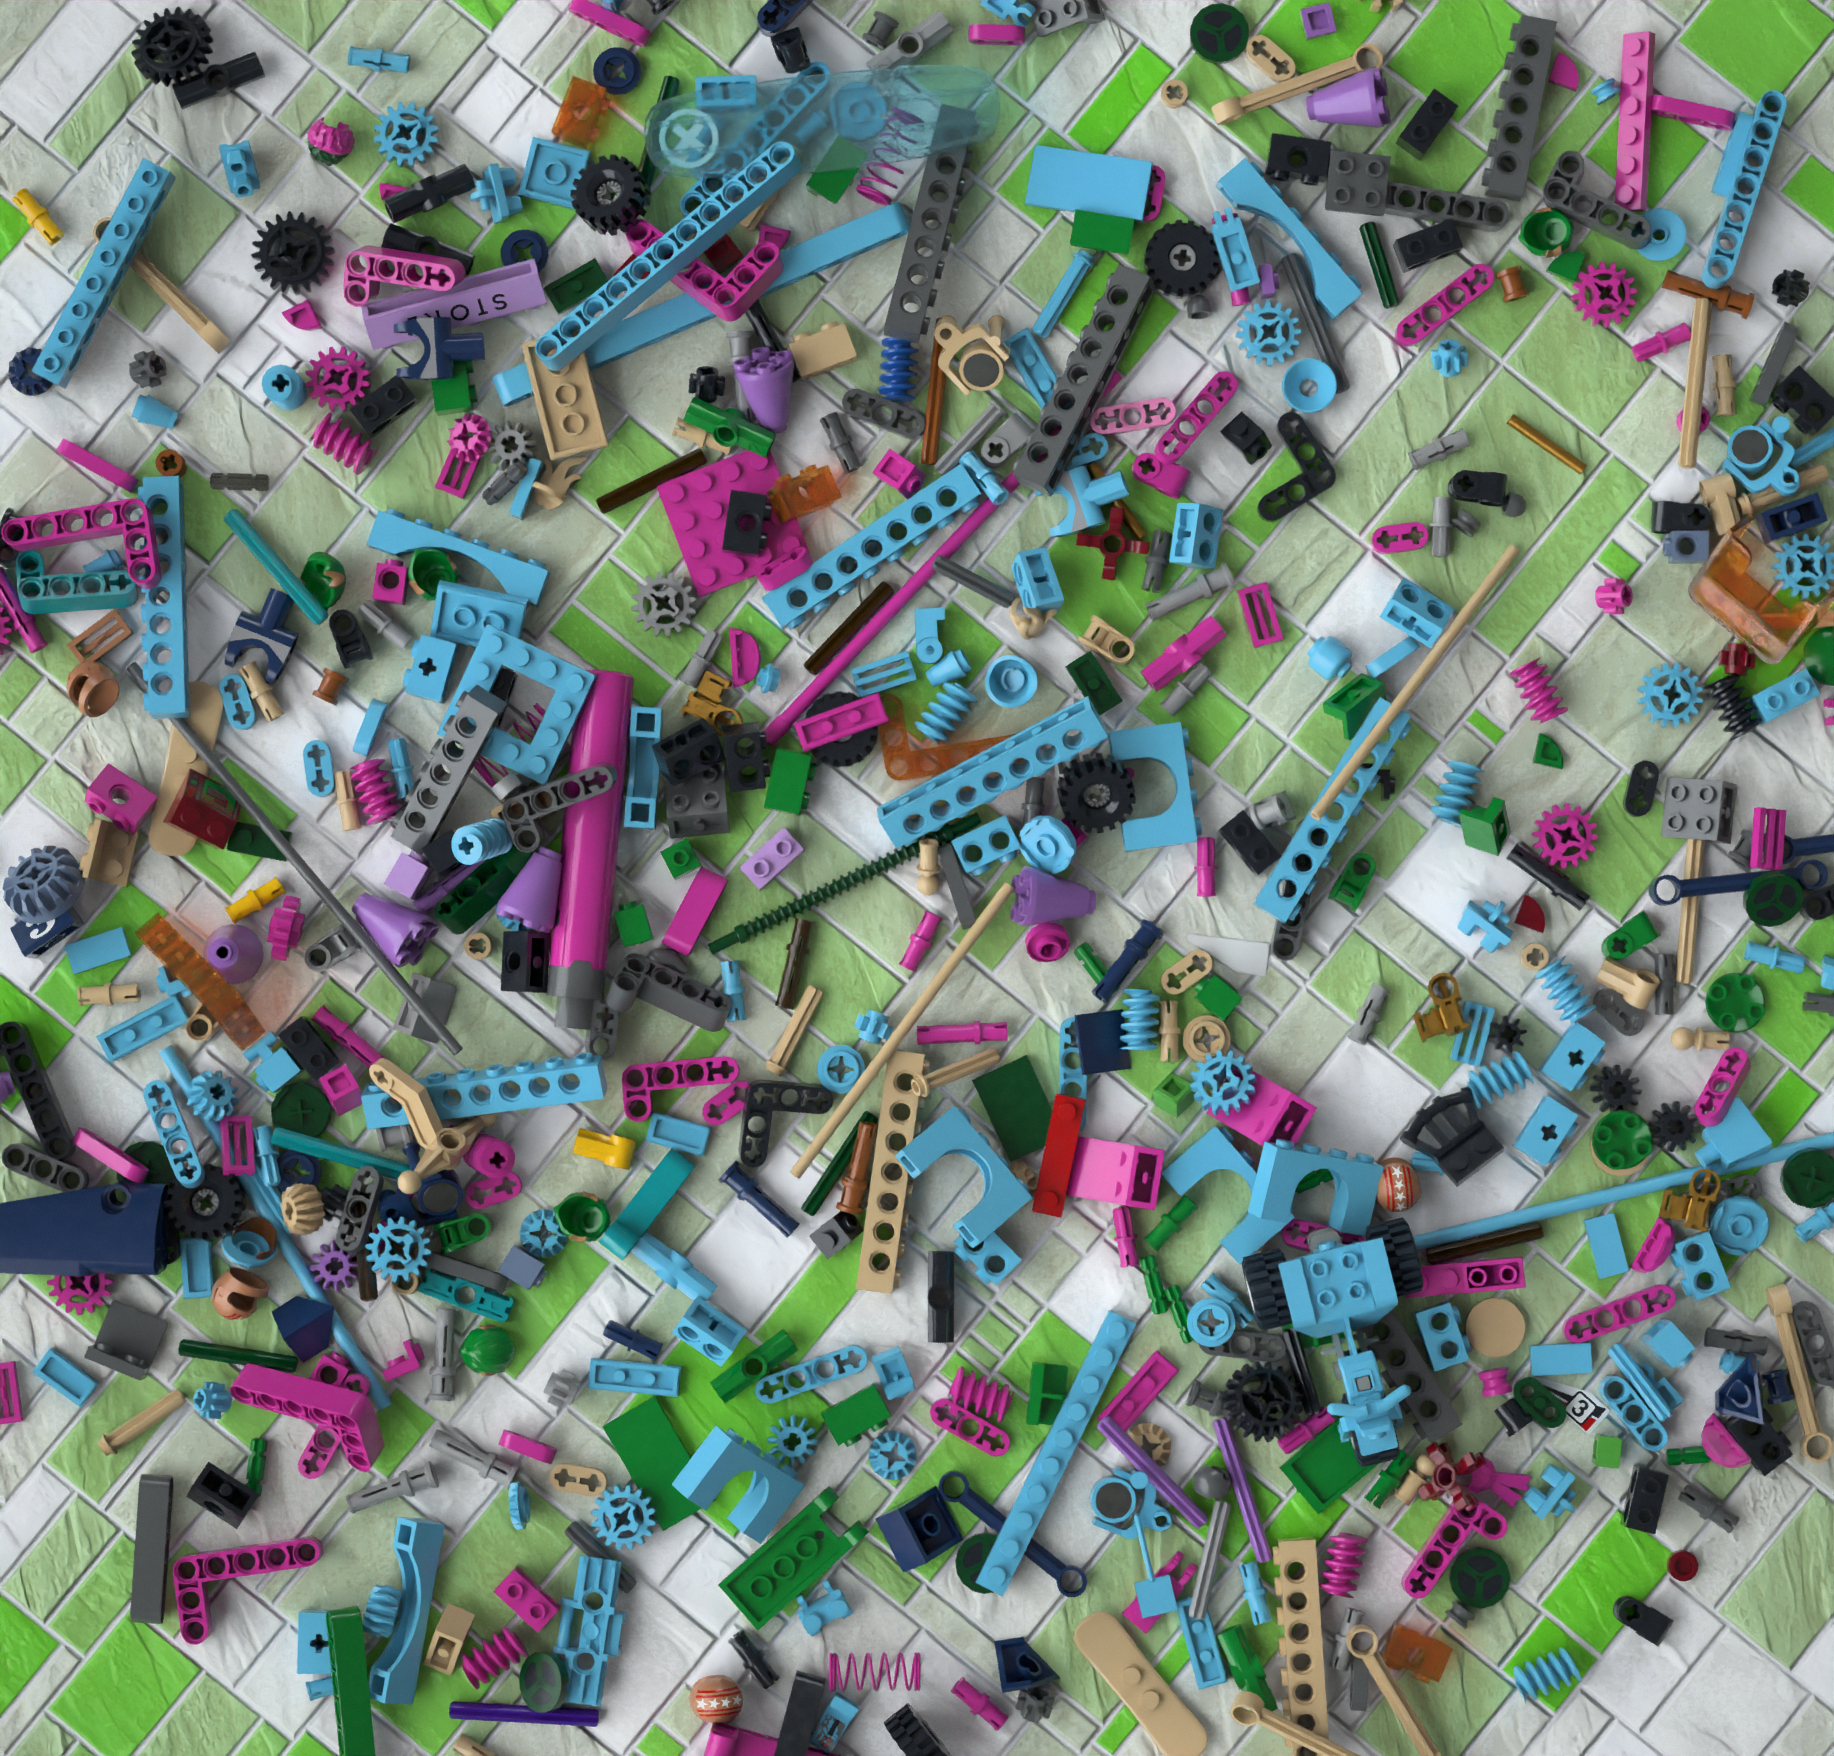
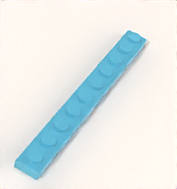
[975,1310,1136,1596]

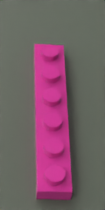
[1615,31,1655,212]

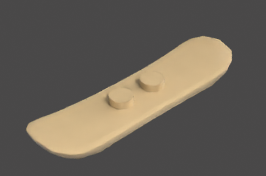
[148,682,223,856]
[1074,1611,1207,1756]

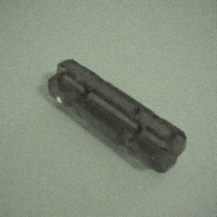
[210,473,270,491]

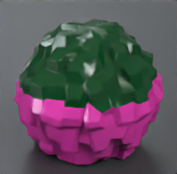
[307,117,355,166]

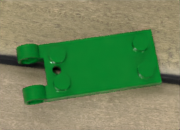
[718,1486,869,1630]

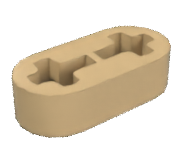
[1245,35,1295,83]
[1161,950,1212,994]
[550,1463,607,1496]

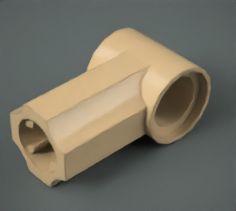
[1699,473,1743,537]
[1594,956,1660,1009]

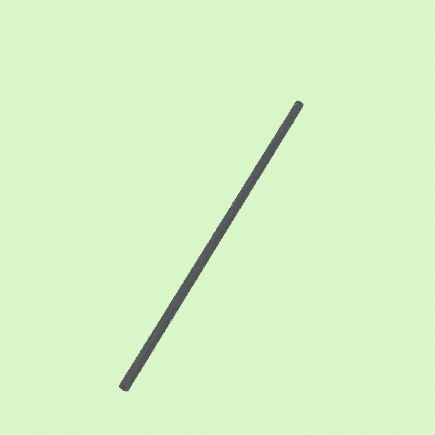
[127,662,463,1056]

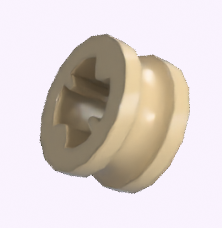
[1161,79,1188,109]
[464,933,492,960]
[1520,943,1549,971]

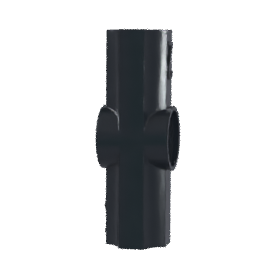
[172,52,266,110]
[383,164,476,224]
[381,223,475,277]
[927,1251,955,1343]

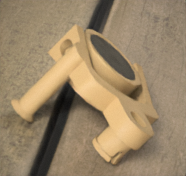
[934,315,1010,396]

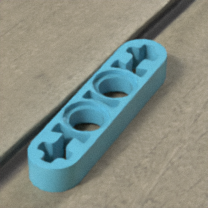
[1059,1017,1087,1132]
[143,1080,205,1188]
[755,1345,867,1404]

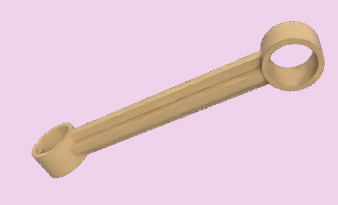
[1211,44,1383,125]
[93,217,231,354]
[1766,1284,1834,1463]
[1346,1624,1442,1756]
[1230,1691,1360,1756]

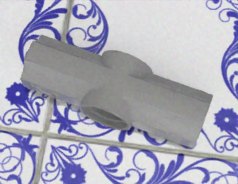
[866,10,954,85]

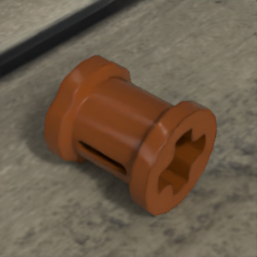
[1495,266,1530,303]
[156,449,187,478]
[312,667,349,706]

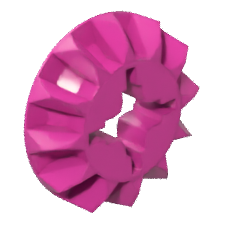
[446,414,491,462]

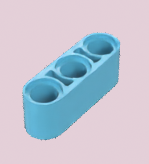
[1598,1375,1668,1451]

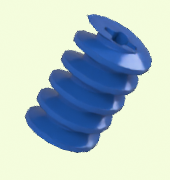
[878,337,919,402]

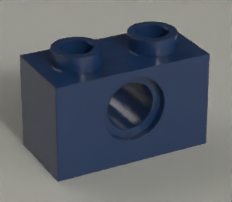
[1755,492,1828,545]

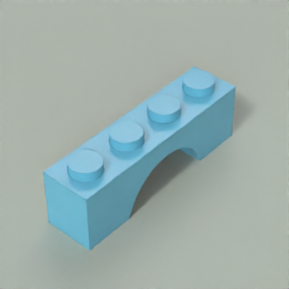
[624,706,664,830]

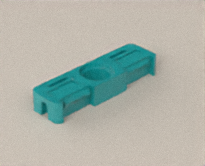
[419,1268,515,1323]

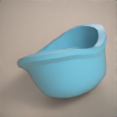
[985,655,1038,708]

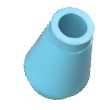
[132,394,179,429]
[925,649,972,687]

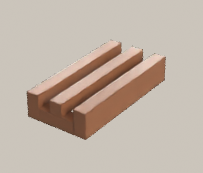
[67,609,134,663]

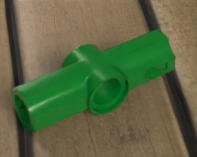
[684,397,776,458]
[710,1329,799,1403]
[1217,1624,1278,1712]

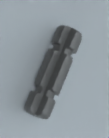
[482,462,528,505]

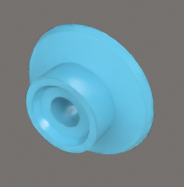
[1632,208,1686,261]

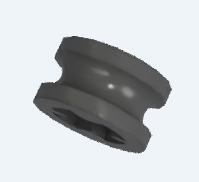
[1451,509,1481,537]
[1445,1601,1475,1629]

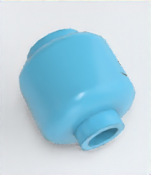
[1307,636,1353,680]

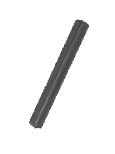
[1281,253,1350,394]

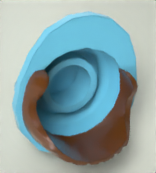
[221,1217,277,1269]

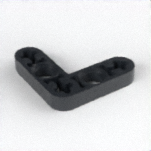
[1257,412,1336,522]
[738,1079,833,1168]

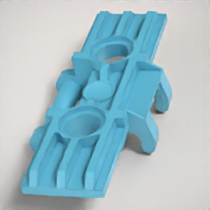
[553,1555,627,1707]

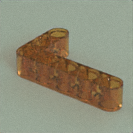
[878,694,1025,782]
[135,913,265,1052]

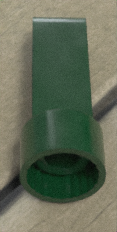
[434,843,533,935]

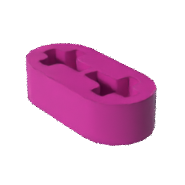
[968,24,1025,46]
[1142,165,1165,223]
[1371,522,1428,554]
[757,547,813,591]
[702,1081,754,1125]
[466,1172,522,1209]
[498,1429,557,1464]

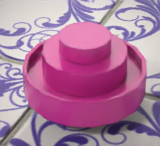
[1025,922,1070,963]

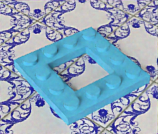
[437,624,597,784]

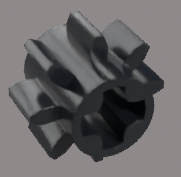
[1772,269,1810,307]
[688,366,725,403]
[1488,1015,1527,1053]
[321,1184,349,1222]

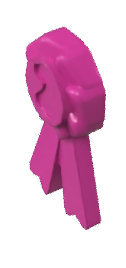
[1468,1457,1531,1507]

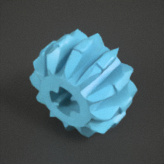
[186,1070,239,1122]
[767,1414,818,1467]
[363,1585,402,1638]

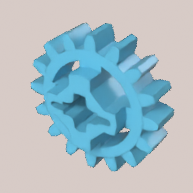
[374,102,439,168]
[1236,300,1301,367]
[1771,534,1834,600]
[1637,663,1703,728]
[1190,1050,1256,1116]
[365,1217,432,1283]
[591,1483,658,1550]

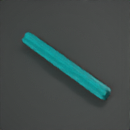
[224,509,329,625]
[271,1127,411,1180]

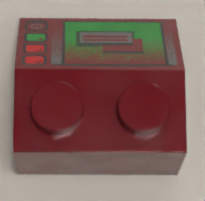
[163,768,241,850]

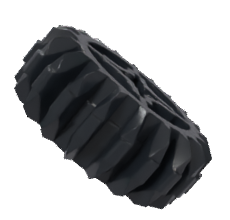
[1222,1361,1304,1443]

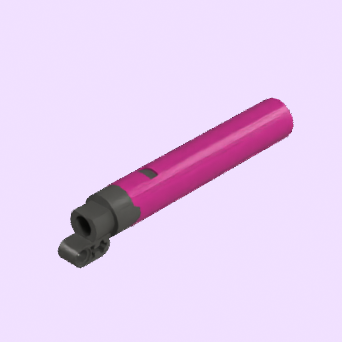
[547,670,634,1060]

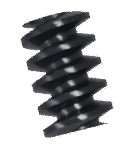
[1703,675,1762,742]

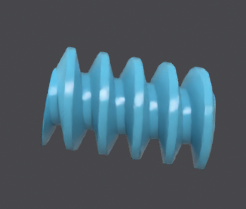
[262,365,307,411]
[914,680,978,747]
[1430,761,1485,828]
[452,818,513,865]
[1535,956,1597,1023]
[1120,989,1160,1051]
[1466,1051,1534,1109]
[1513,1647,1582,1704]

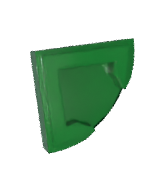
[1546,252,1586,283]
[1532,733,1563,770]

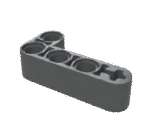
[1543,151,1651,250]
[502,762,617,853]
[606,953,732,1032]

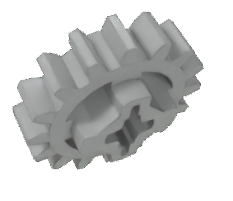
[631,572,696,637]

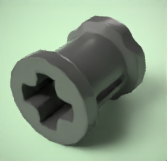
[862,11,899,50]
[1727,829,1765,869]

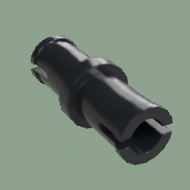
[728,1629,780,1689]

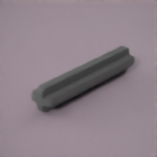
[931,555,1014,608]
[565,1521,637,1593]

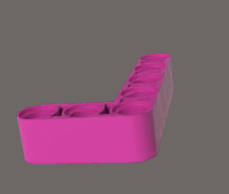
[625,219,784,322]
[1,498,161,589]
[229,1364,385,1472]
[173,1536,323,1645]
[704,1723,841,1756]

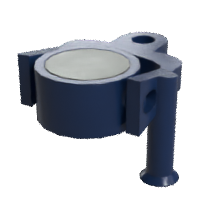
[378,1142,463,1228]

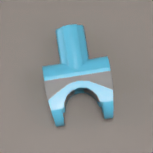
[1035,466,1130,538]

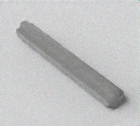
[1189,1500,1231,1620]

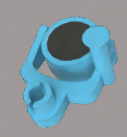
[1722,416,1800,497]
[1089,1466,1172,1539]

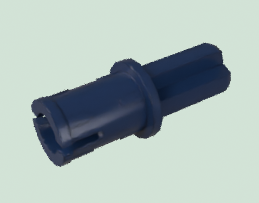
[603,1320,663,1361]

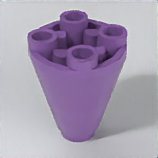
[1306,67,1391,128]
[733,347,794,434]
[496,846,563,933]
[1010,866,1096,926]
[352,893,439,968]

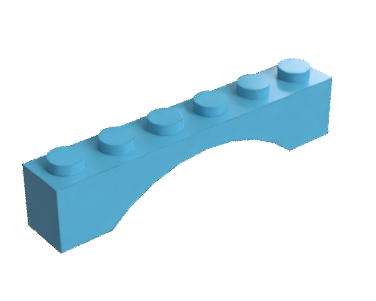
[1216,158,1363,321]
[367,508,550,607]
[368,1517,445,1704]

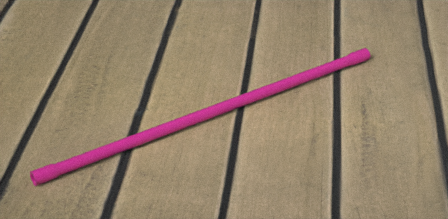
[764,371,1122,746]

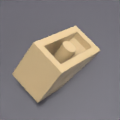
[423,1603,475,1676]

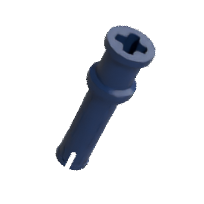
[1091,919,1164,1003]
[718,1161,800,1238]

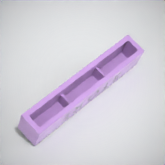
[361,258,547,350]

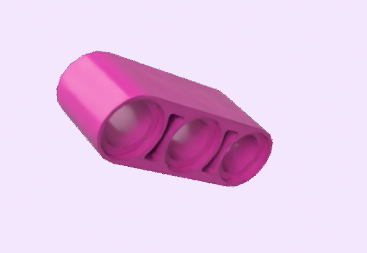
[662,866,728,957]

